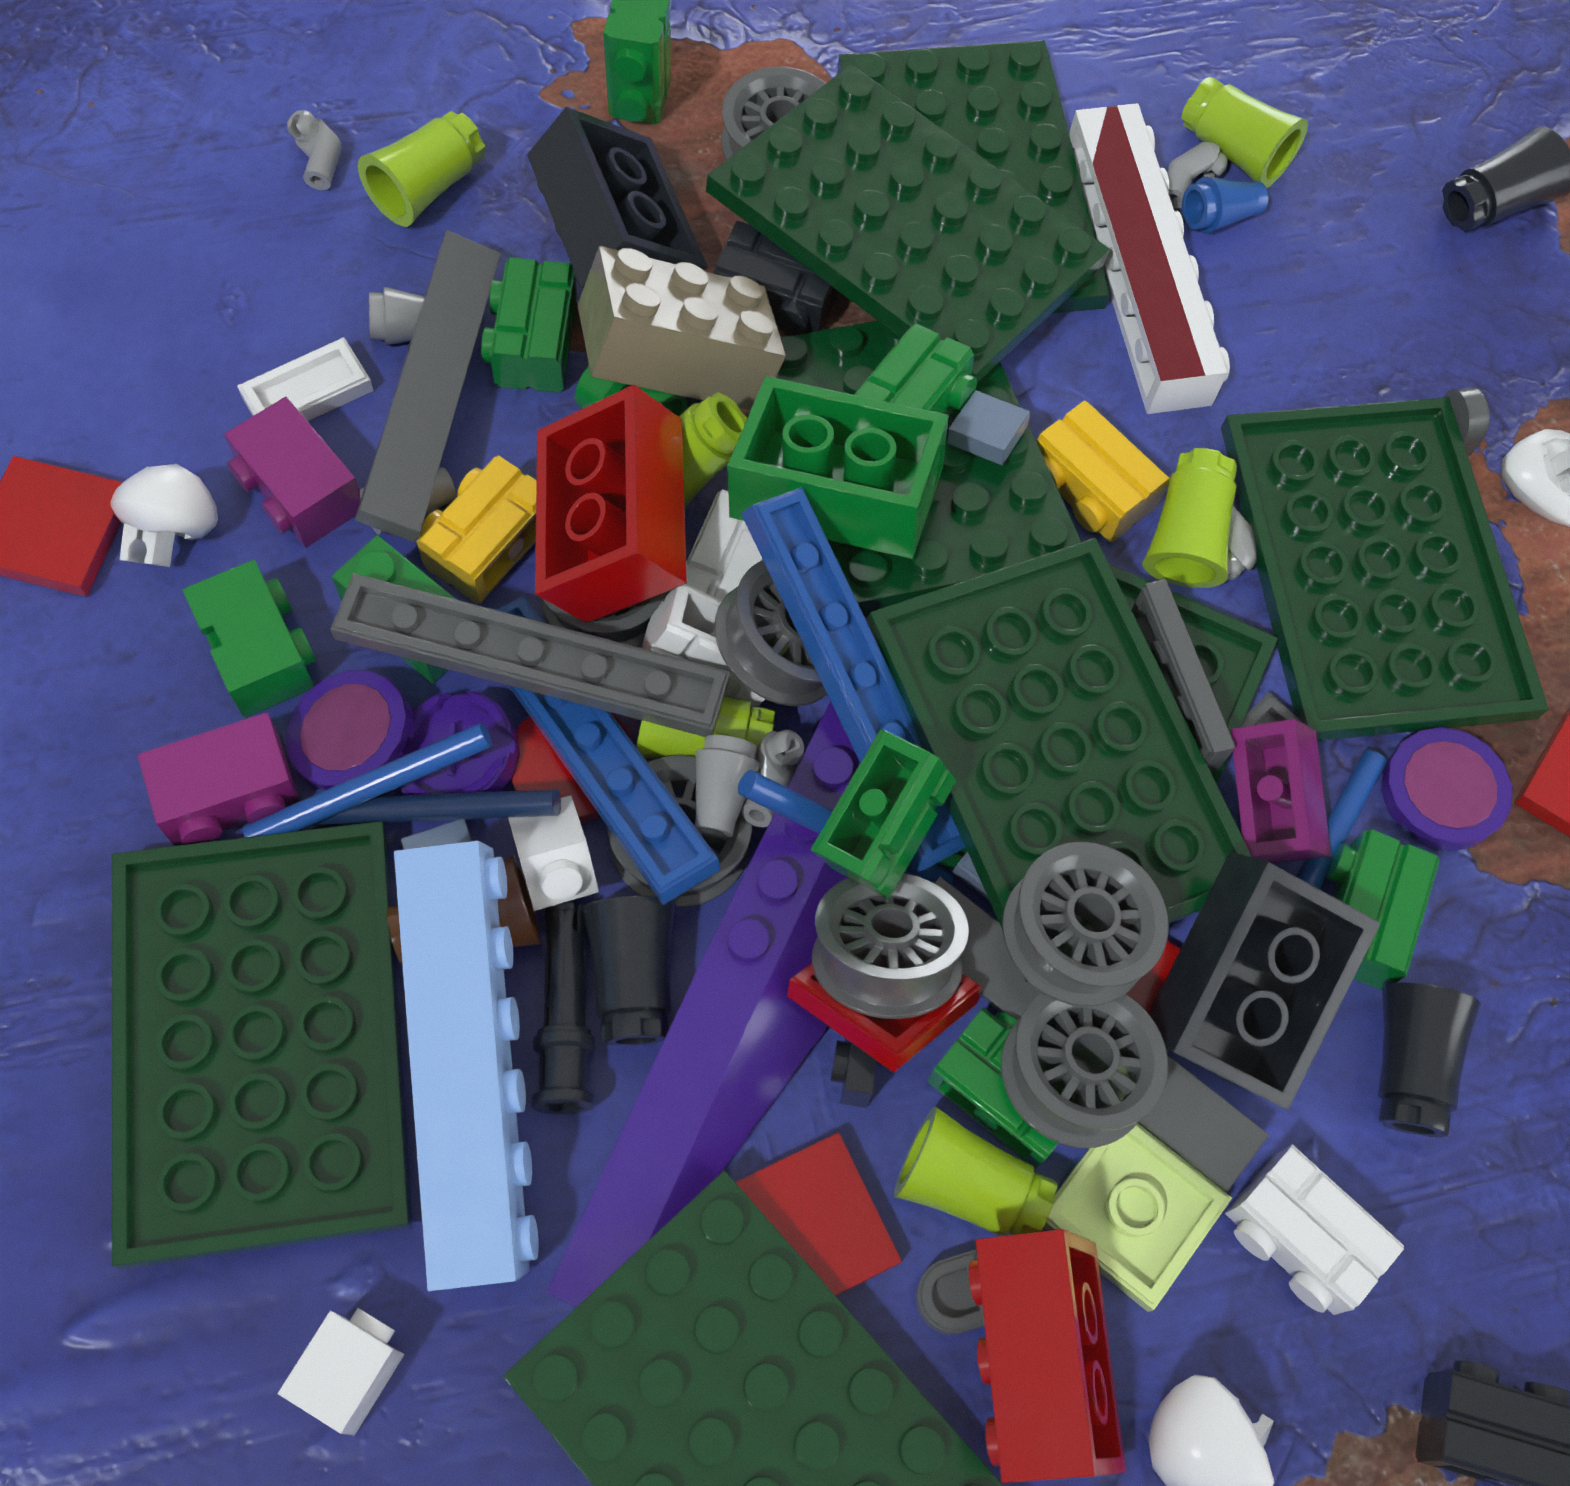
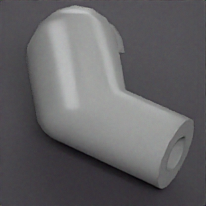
[287,110,342,191]
[1167,142,1227,209]
[1228,506,1257,580]
[741,729,804,827]

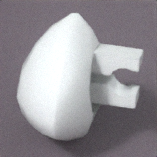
[1502,429,1570,527]
[110,464,218,567]
[1149,1374,1274,1486]

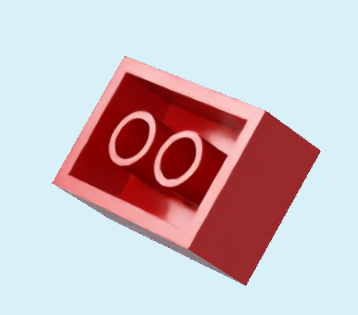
[535,384,687,623]
[969,1229,1126,1483]

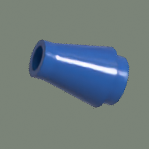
[1182,177,1268,233]

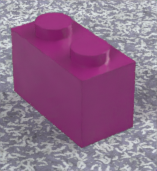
[224,396,361,548]
[137,712,301,846]
[1231,719,1331,864]

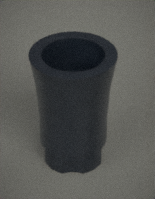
[1442,127,1570,232]
[582,896,676,1046]
[1378,982,1481,1138]

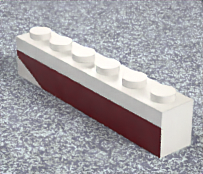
[1069,103,1230,414]

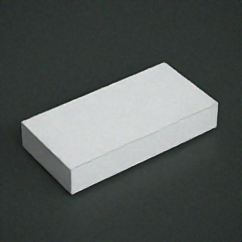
[237,337,374,421]

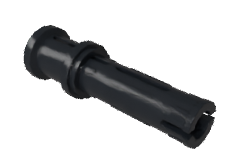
[531,902,595,1114]

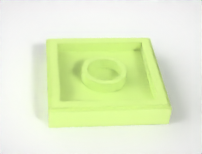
[1044,1123,1232,1312]

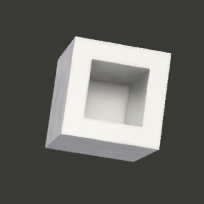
[508,795,599,911]
[277,1308,405,1436]

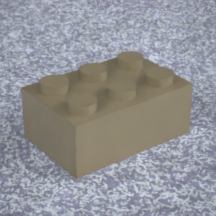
[578,246,786,411]

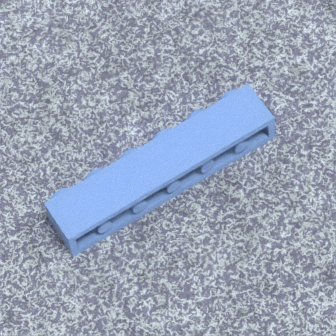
[394,841,539,1291]

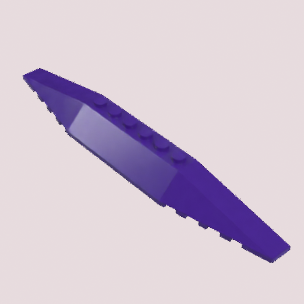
[547,701,860,1307]

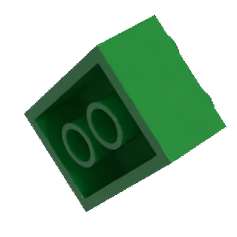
[727,376,949,559]

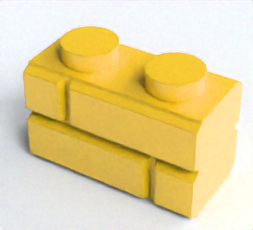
[1036,400,1170,543]
[416,455,537,604]

